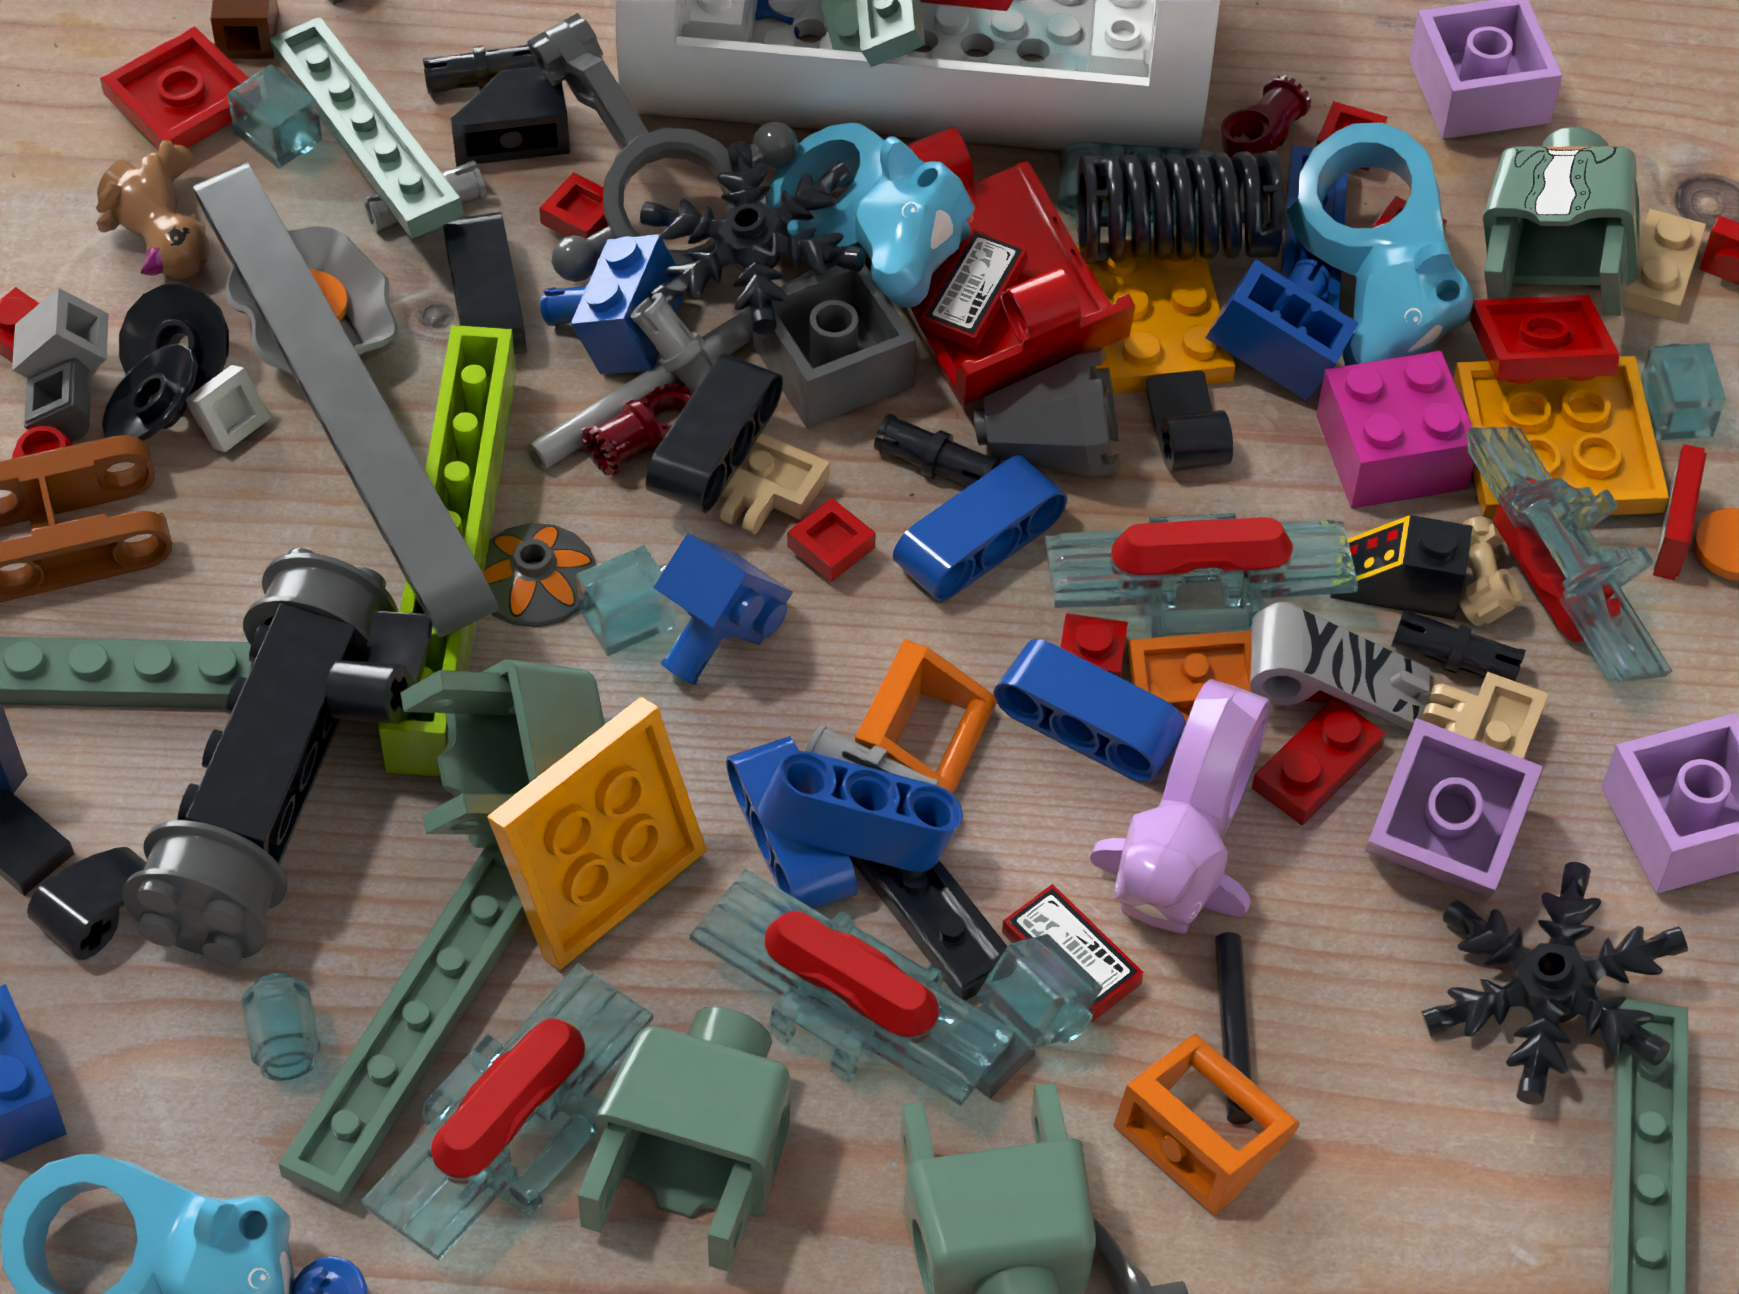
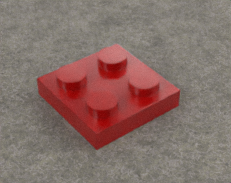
[100,26,263,149]
[1470,295,1620,384]

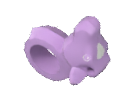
[1090,679,1270,935]

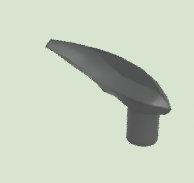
[1093,1217,1189,1294]

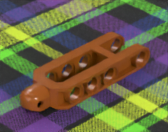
[0,435,173,603]

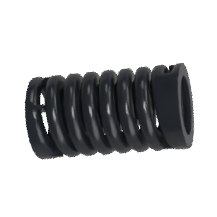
[1076,151,1284,263]

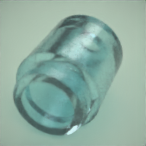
[241,973,320,1081]

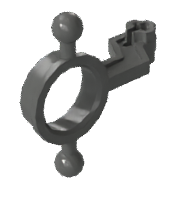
[527,13,798,282]

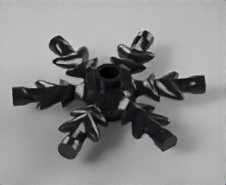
[640,141,866,335]
[1421,862,1688,1105]

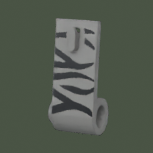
[1250,602,1430,731]

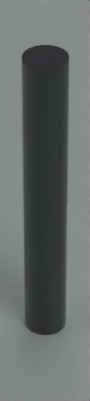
[1215,932,1254,1124]

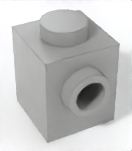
[12,288,109,379]

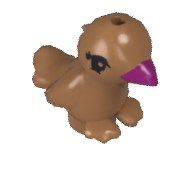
[96,140,210,280]

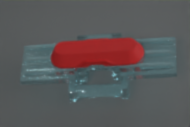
[1465,426,1673,683]
[1045,513,1358,638]
[690,868,1015,1106]
[361,963,654,1261]

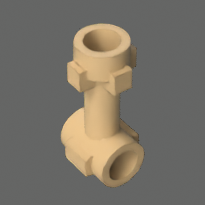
[1459,516,1522,626]

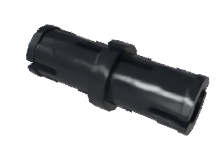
[423,44,537,94]
[874,414,1001,487]
[1391,608,1526,681]

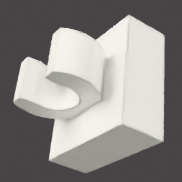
[186,365,271,452]

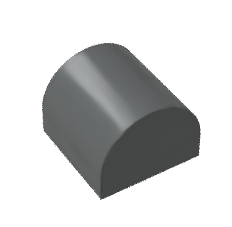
[24,358,92,442]

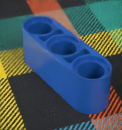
[892,455,1068,601]
[993,639,1186,782]
[726,736,858,913]
[758,751,963,872]

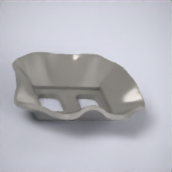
[225,226,398,376]

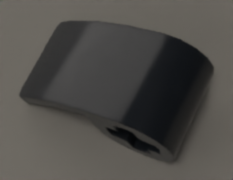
[1146,371,1233,472]
[325,611,433,724]
[27,847,146,960]

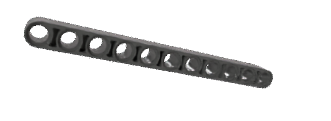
[192,161,499,639]

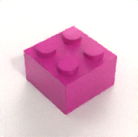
[1316,351,1479,509]

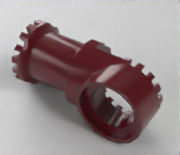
[1221,75,1312,159]
[581,384,694,476]

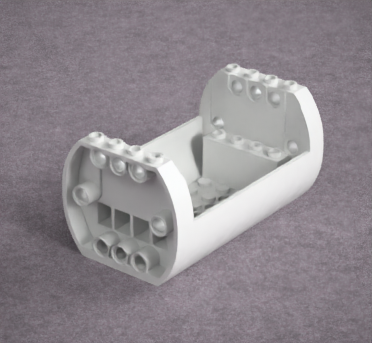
[616,0,1220,160]

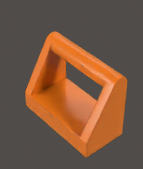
[855,639,997,794]
[1113,1034,1300,1216]

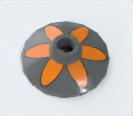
[484,523,597,627]

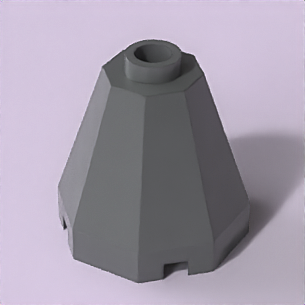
[974,347,1120,477]

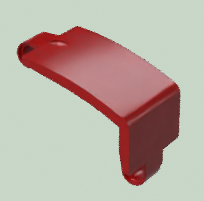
[906,126,1136,407]

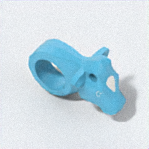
[765,122,975,307]
[1286,123,1475,366]
[0,1154,294,1294]

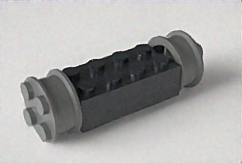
[122,548,398,966]

